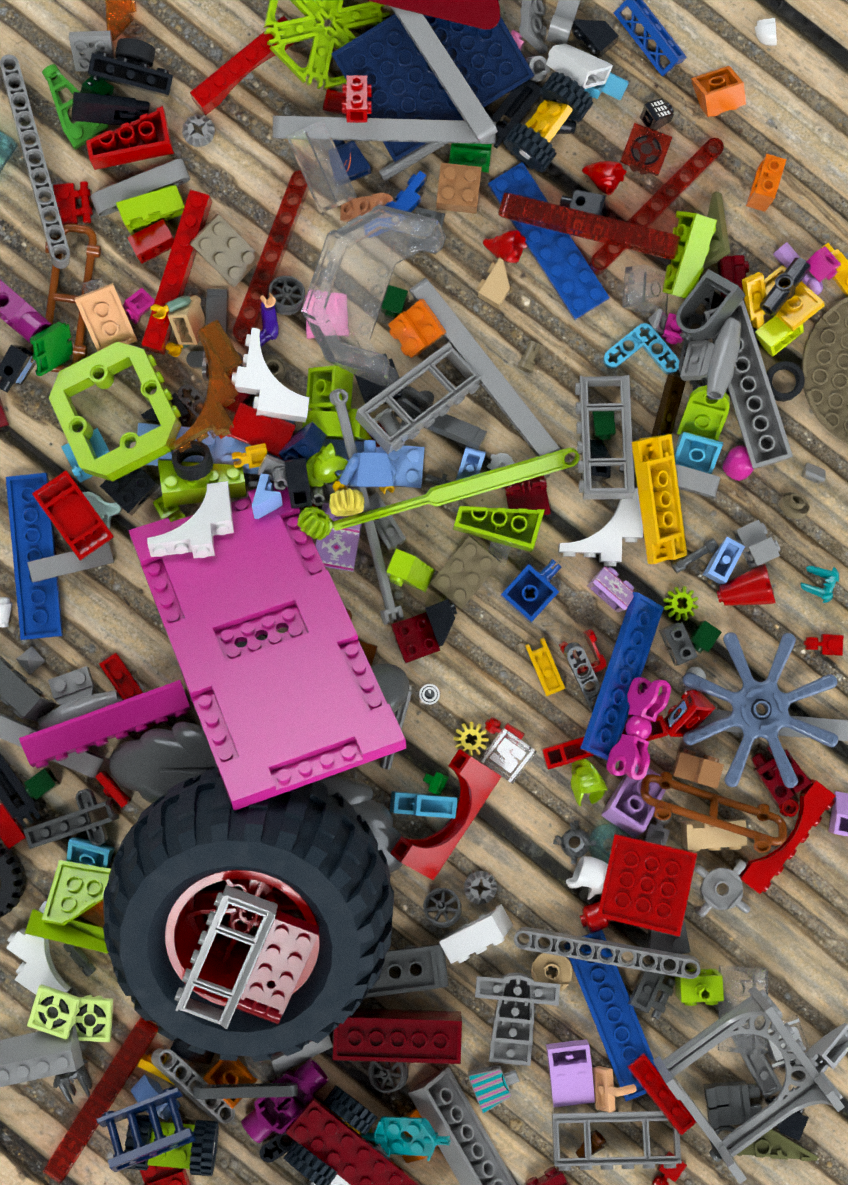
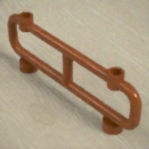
[31,224,101,373]
[640,772,787,853]

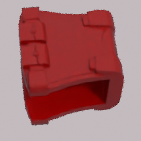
[558,629,606,674]

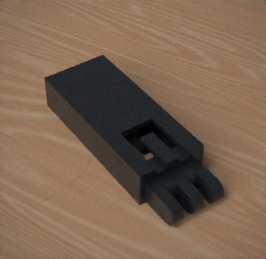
[490,80,542,149]
[72,92,150,125]
[0,754,41,829]

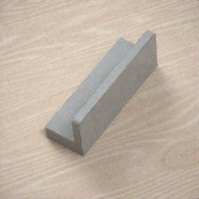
[270,1035,332,1075]

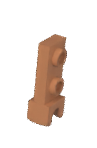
[340,193,393,222]

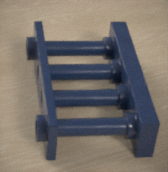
[97,1087,196,1172]

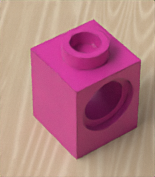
[806,246,841,282]

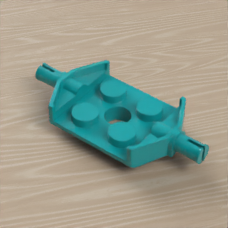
[361,1116,451,1161]

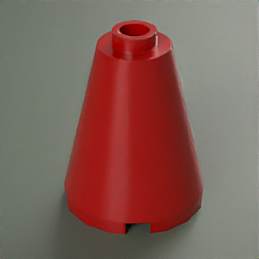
[716,564,776,606]

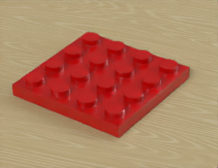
[597,834,698,937]

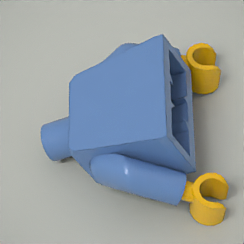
[332,440,397,494]

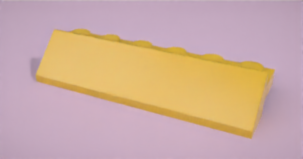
[632,434,687,564]

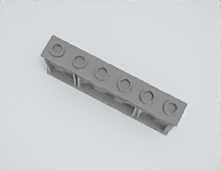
[355,342,482,454]
[575,375,635,500]
[174,885,278,1029]
[552,1111,682,1171]

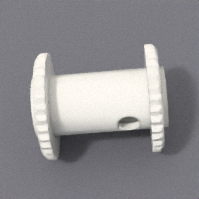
[374,407,401,437]

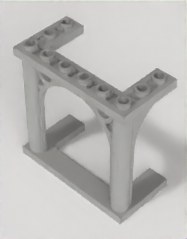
[653,986,845,1184]

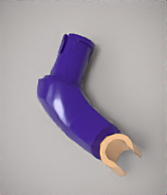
[260,293,279,347]

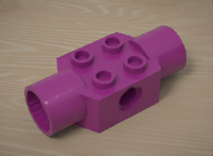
[0,280,52,345]
[241,1058,329,1143]

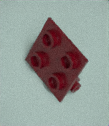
[505,475,551,516]
[391,612,441,663]

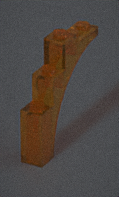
[169,319,243,453]

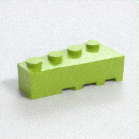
[662,211,717,299]
[158,460,246,507]
[453,506,544,552]

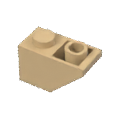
[477,258,510,309]

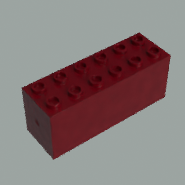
[333,1008,462,1064]

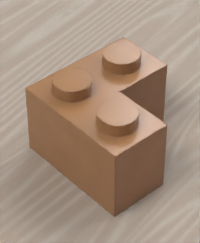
[671,749,724,789]

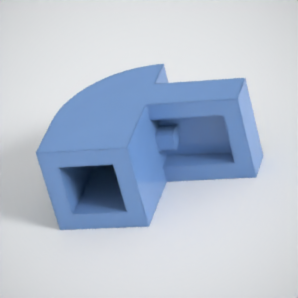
[131,1074,181,1121]

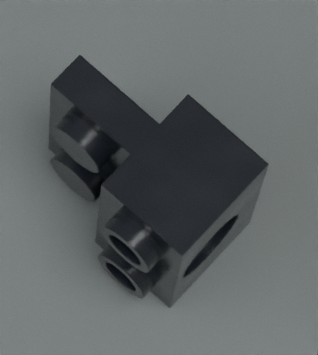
[100,468,160,515]

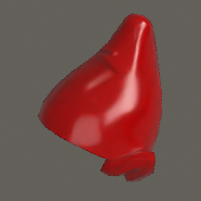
[582,161,627,195]
[483,230,527,264]

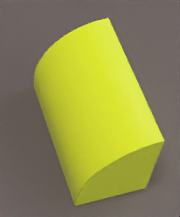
[755,316,804,357]

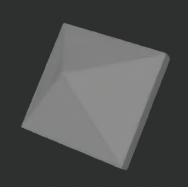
[648,309,668,335]
[16,646,45,675]

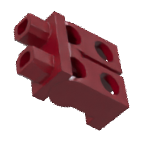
[750,746,811,806]

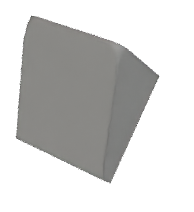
[801,463,826,484]

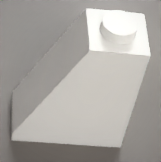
[546,43,613,89]

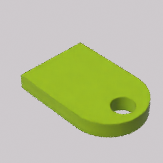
[677,385,730,441]

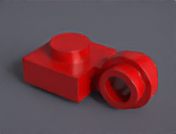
[803,634,844,656]
[484,717,525,751]
[651,1151,687,1185]

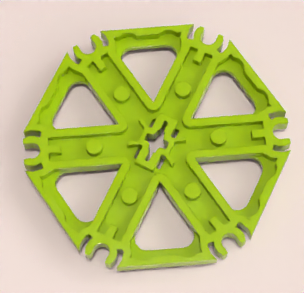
[263,0,390,90]

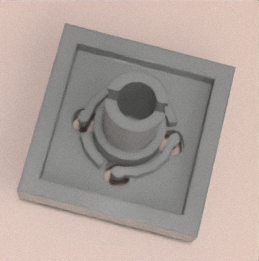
[69,31,116,71]

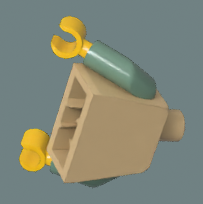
[150,295,205,357]

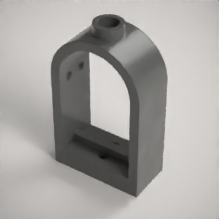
[676,269,746,342]

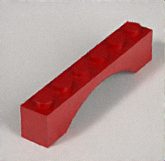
[190,16,294,116]
[541,715,668,770]
[739,779,836,894]

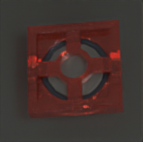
[620,123,673,177]

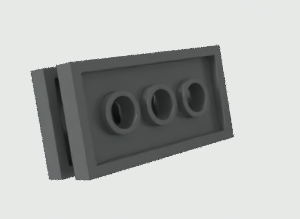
[365,944,449,998]

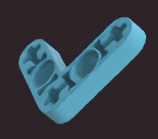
[603,323,680,374]

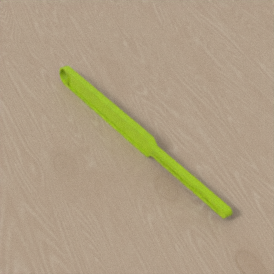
[332,448,580,531]

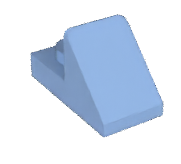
[455,447,486,481]
[252,473,283,519]

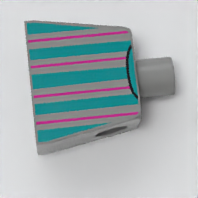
[468,1065,520,1113]

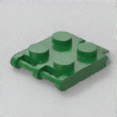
[30,322,73,376]

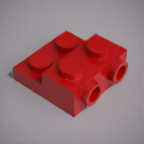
[140,1165,191,1185]

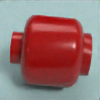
[579,902,612,932]

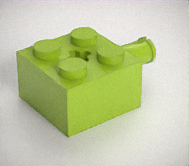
[675,969,724,1006]

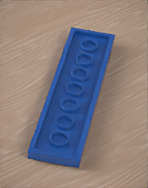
[488,162,610,321]
[6,473,63,640]
[580,592,664,761]
[563,930,659,1101]

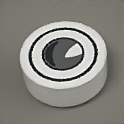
[419,684,440,705]

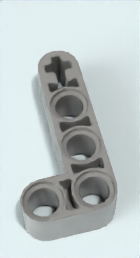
[547,0,581,44]

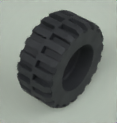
[0,843,26,918]

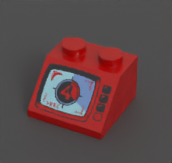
[664,690,715,737]

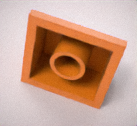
[691,66,746,117]

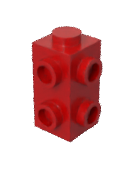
[342,75,371,123]

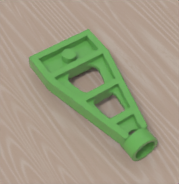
[42,64,109,150]

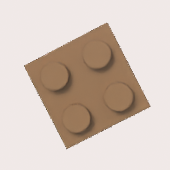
[436,163,482,214]

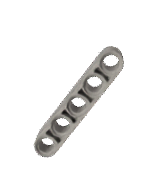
[90,159,190,217]
[619,456,721,498]
[151,1048,235,1123]

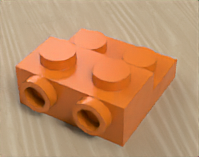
[388,299,446,358]

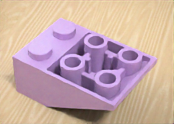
[546,1039,595,1107]

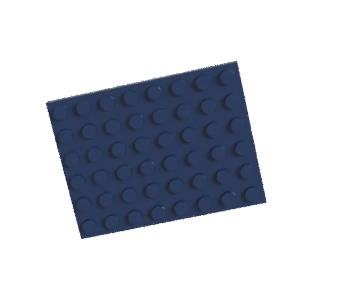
[331,14,534,162]

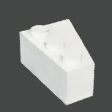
[439,904,513,964]

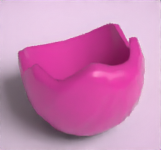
[723,445,754,481]

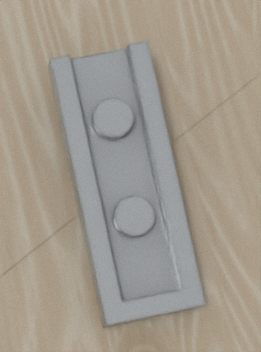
[369,492,406,550]

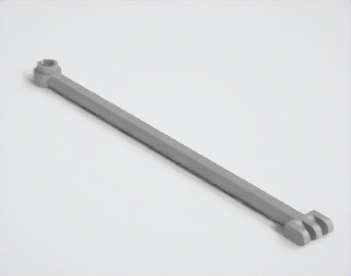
[329,389,404,625]

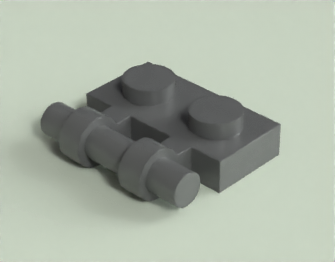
[628,971,675,1020]

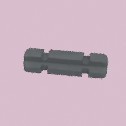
[63,943,96,977]

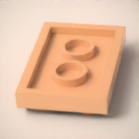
[75,283,137,352]

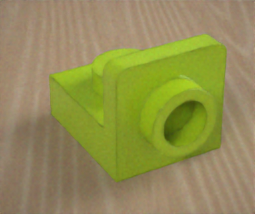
[153,496,186,522]

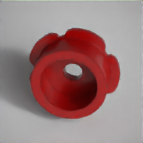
[778,797,799,817]

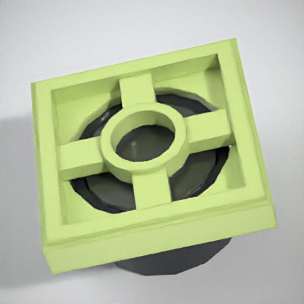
[27,984,80,1039]
[75,995,113,1042]

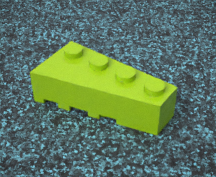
[386,549,435,593]

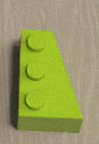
[116,185,185,235]
[302,407,374,441]

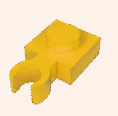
[232,443,267,469]

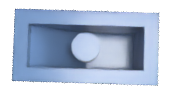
[703,537,745,585]

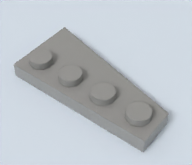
[519,0,548,54]

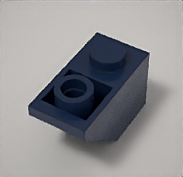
[278,422,327,460]

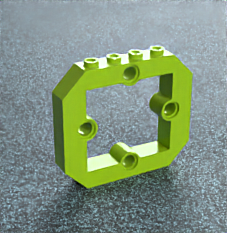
[49,341,182,481]

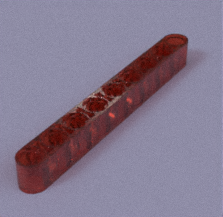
[589,138,724,275]
[233,170,310,344]
[498,193,680,259]
[42,1017,159,1184]

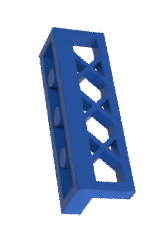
[614,0,687,76]

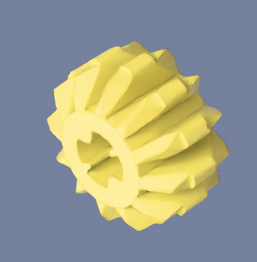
[329,489,365,517]
[453,722,489,756]

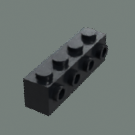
[87,51,173,97]

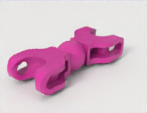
[607,677,671,780]

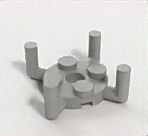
[694,859,750,917]

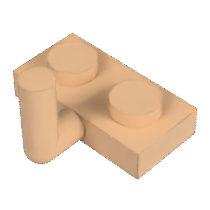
[593,1066,636,1113]

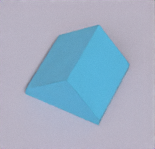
[674,432,723,474]
[67,836,115,868]

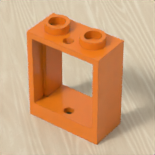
[746,154,787,212]

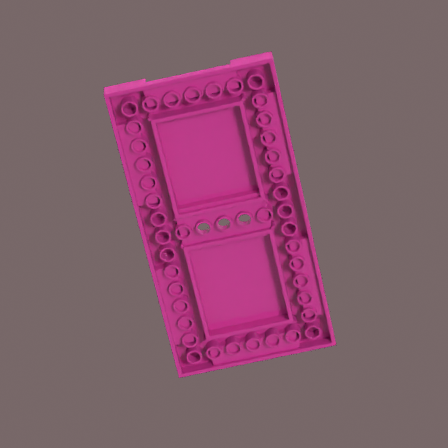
[129,483,406,811]

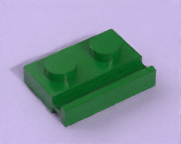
[449,143,492,173]

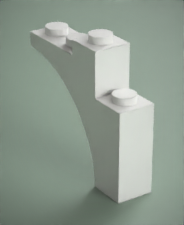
[231,328,310,422]
[147,481,234,558]
[558,488,643,566]
[7,901,72,998]

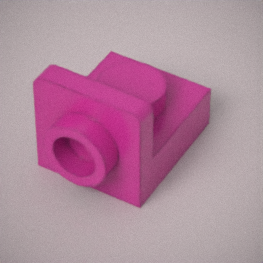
[123,288,155,324]
[661,313,683,345]

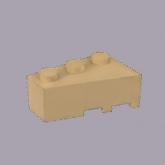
[680,819,747,851]

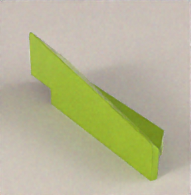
[25,909,108,954]

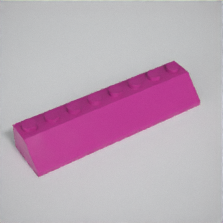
[19,680,191,769]

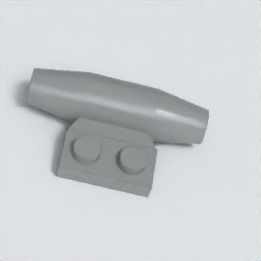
[680,319,741,399]
[38,666,121,730]

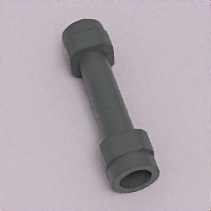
[671,538,719,573]

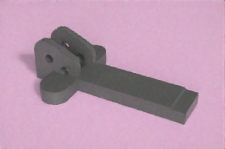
[186,289,243,381]
[394,386,487,450]
[23,789,119,849]

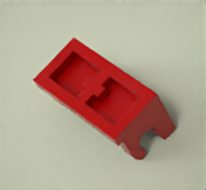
[127,219,174,264]

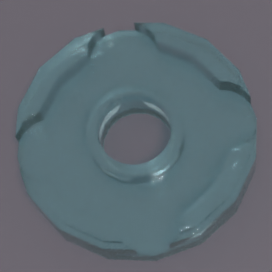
[589,824,627,864]

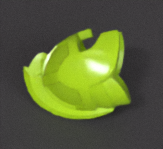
[306,443,348,488]
[571,758,608,806]

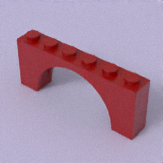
[390,749,502,880]

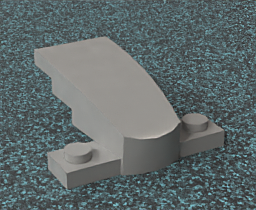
[475,972,560,1066]

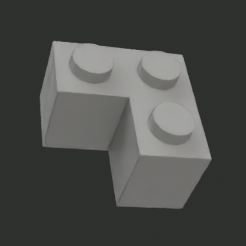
[733,520,780,568]

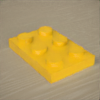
[764,265,824,331]

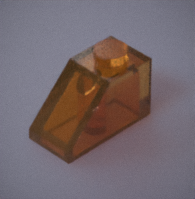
[105,0,137,41]

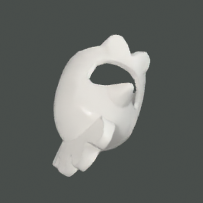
[566,856,608,900]

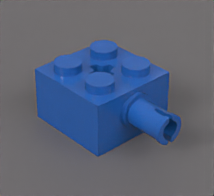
[500,559,562,623]

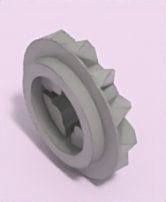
[182,114,215,147]
[464,871,497,905]

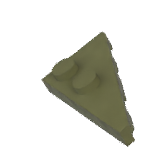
[703,191,730,271]
[737,1128,819,1161]

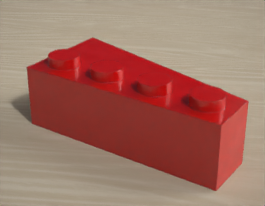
[86,106,174,170]

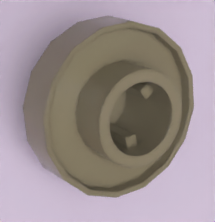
[263,355,286,382]
[779,492,810,519]

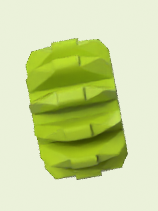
[297,506,333,540]
[663,586,699,621]

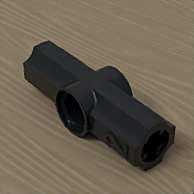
[760,257,811,316]

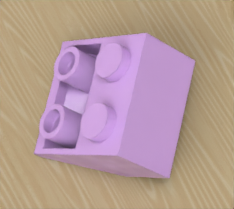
[828,791,848,836]

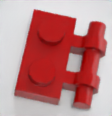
[53,181,93,226]

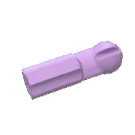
[773,242,823,295]

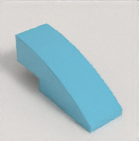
[390,791,457,818]

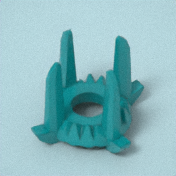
[800,566,840,603]

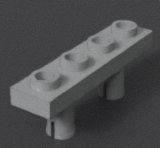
[258,454,341,506]

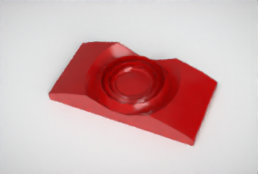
[32,471,114,561]

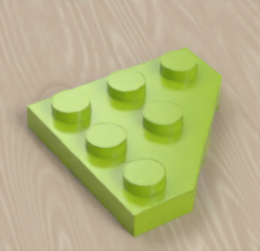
[42,860,111,926]

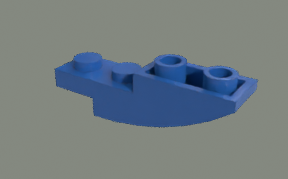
[364,171,427,238]

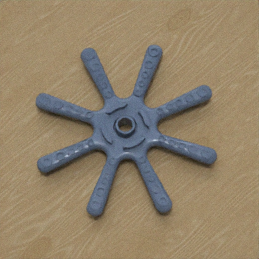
[683,632,838,788]

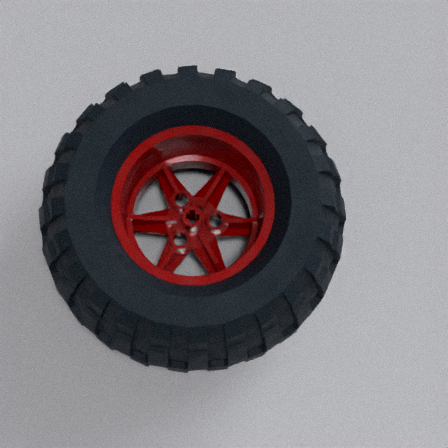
[103,768,394,1062]

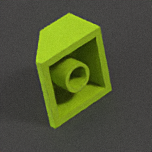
[306,365,354,411]

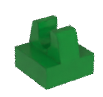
[423,772,449,795]

